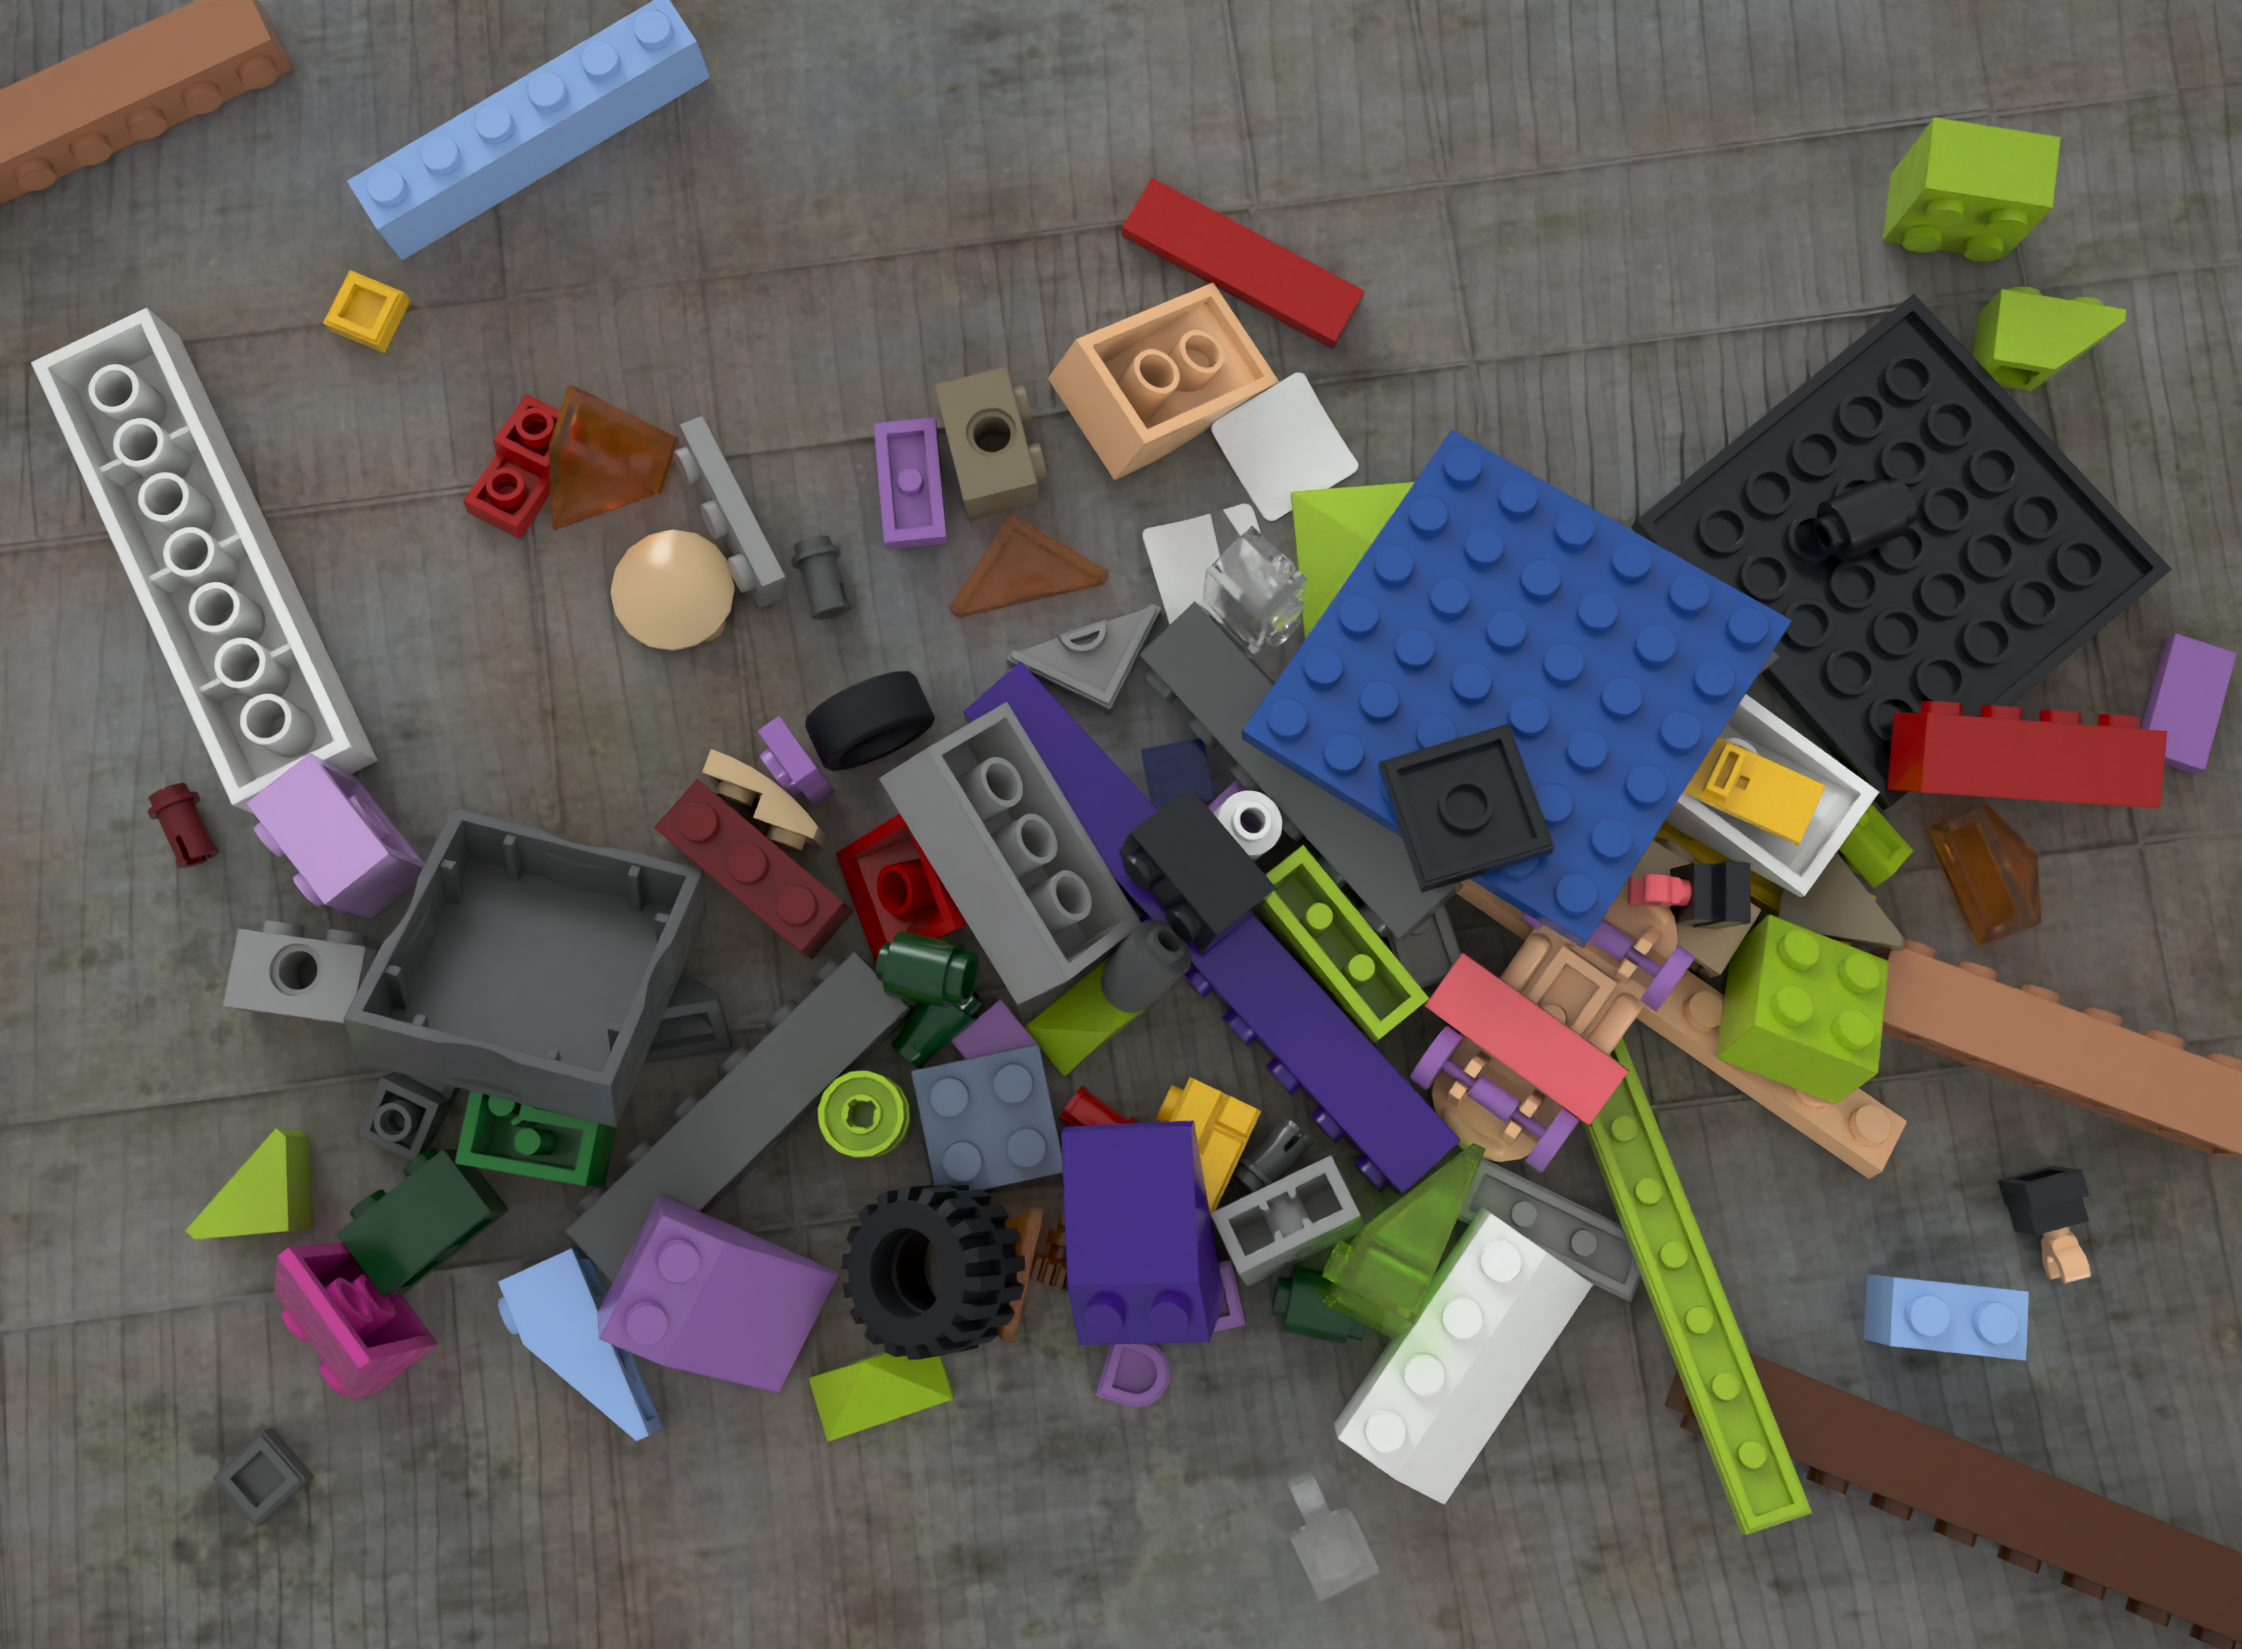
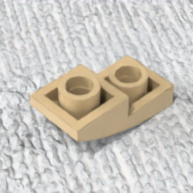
[702,749,827,852]

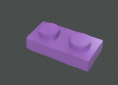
[873,417,948,550]
[758,716,834,806]

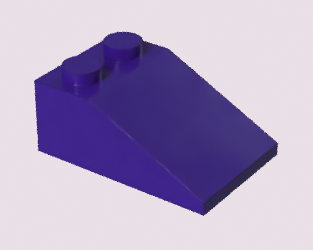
[1061,1120,1225,1345]

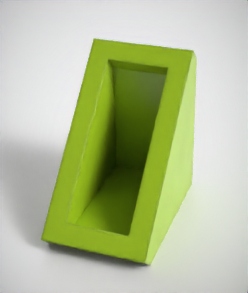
[185,1128,313,1240]

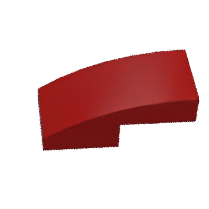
[463,394,581,539]

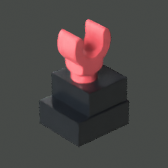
[1628,861,1751,929]

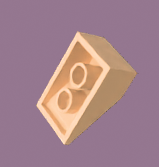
[1048,283,1279,480]

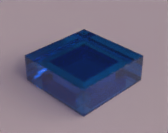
[1141,738,1215,811]

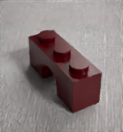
[654,779,854,959]

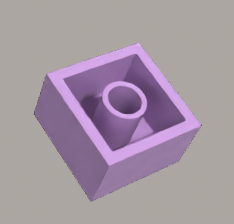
[246,753,425,920]

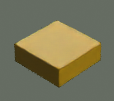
[323,270,411,353]

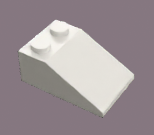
[1665,694,1879,897]

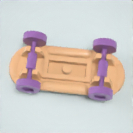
[1410,875,1695,1173]

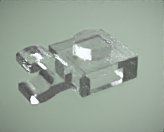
[1286,1470,1380,1601]

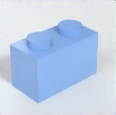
[1863,1274,2029,1361]

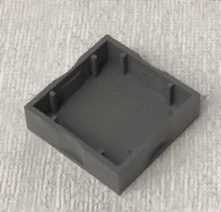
[343,808,706,1128]

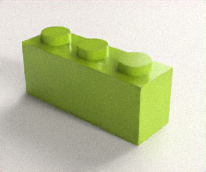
[1257,845,1430,1044]

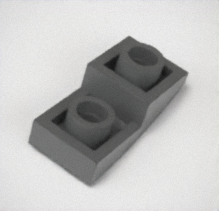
[358,1071,460,1161]

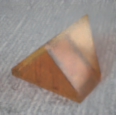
[549,386,679,531]

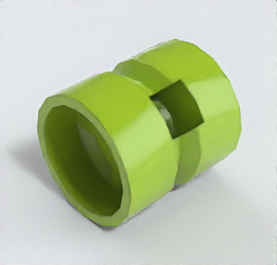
[818,1071,913,1158]

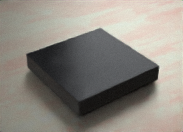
[1378,723,1555,893]

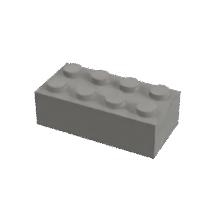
[879,702,1141,1005]

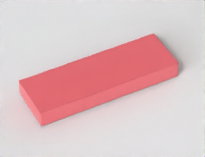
[1425,953,1629,1125]

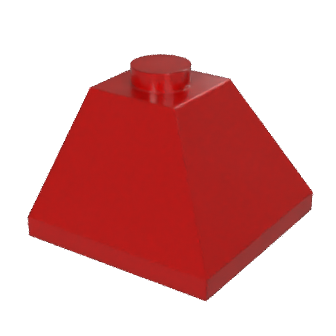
[836,813,966,963]

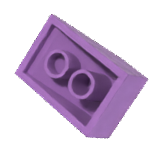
[597,1193,839,1393]

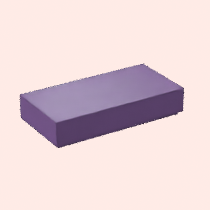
[2140,633,2237,774]

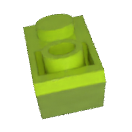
[1973,287,2127,392]

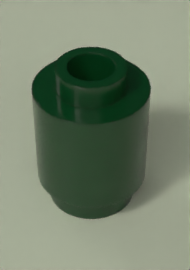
[876,931,979,1009]
[1271,1265,1371,1344]

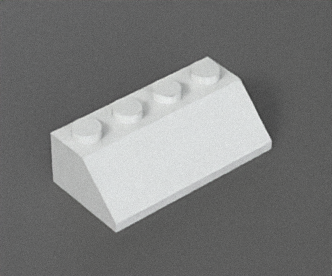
[1334,1207,1593,1505]

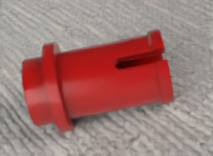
[1059,1085,1138,1127]

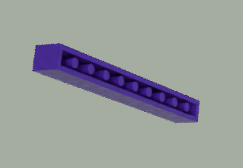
[963,661,1461,1194]

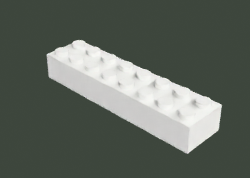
[31,308,378,814]

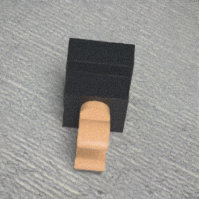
[1998,1166,2091,1284]

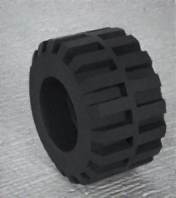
[841,1183,1026,1360]

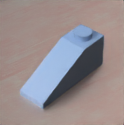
[498,1247,663,1441]

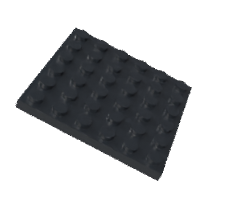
[1631,294,2172,810]

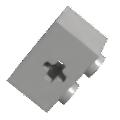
[1210,1155,1366,1287]

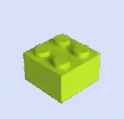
[1882,117,2061,263]
[1716,914,1889,1105]

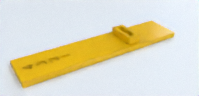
[1683,737,1826,846]

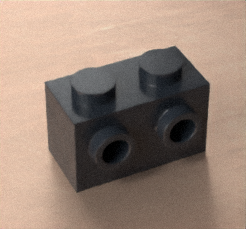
[1119,787,1276,953]

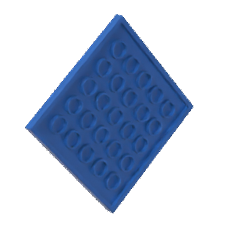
[1242,429,1792,949]

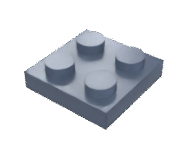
[911,1043,1063,1190]

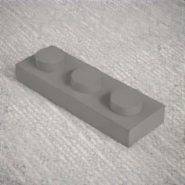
[673,416,785,609]

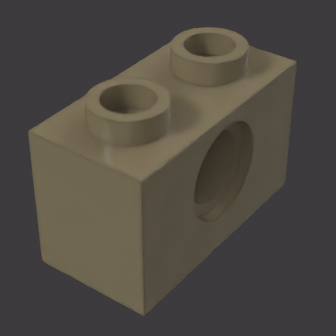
[934,366,1048,520]

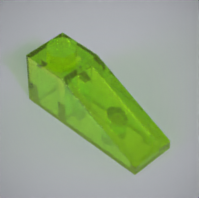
[1322,1143,1486,1340]

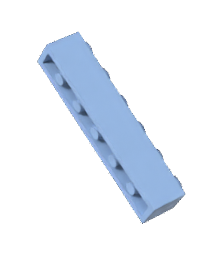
[347,0,711,260]

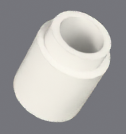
[1213,791,1282,861]

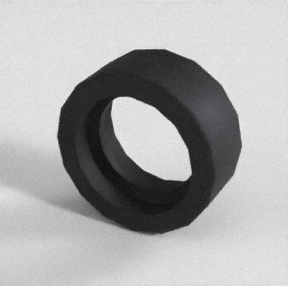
[805,671,935,771]

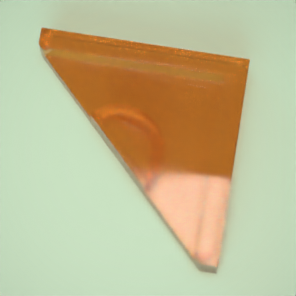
[949,513,1109,618]

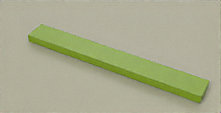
[1581,1037,1812,1535]

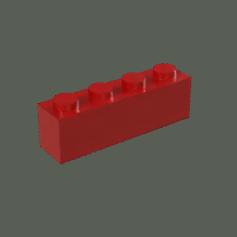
[1887,701,2167,808]

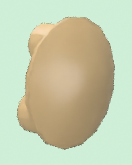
[610,529,735,651]

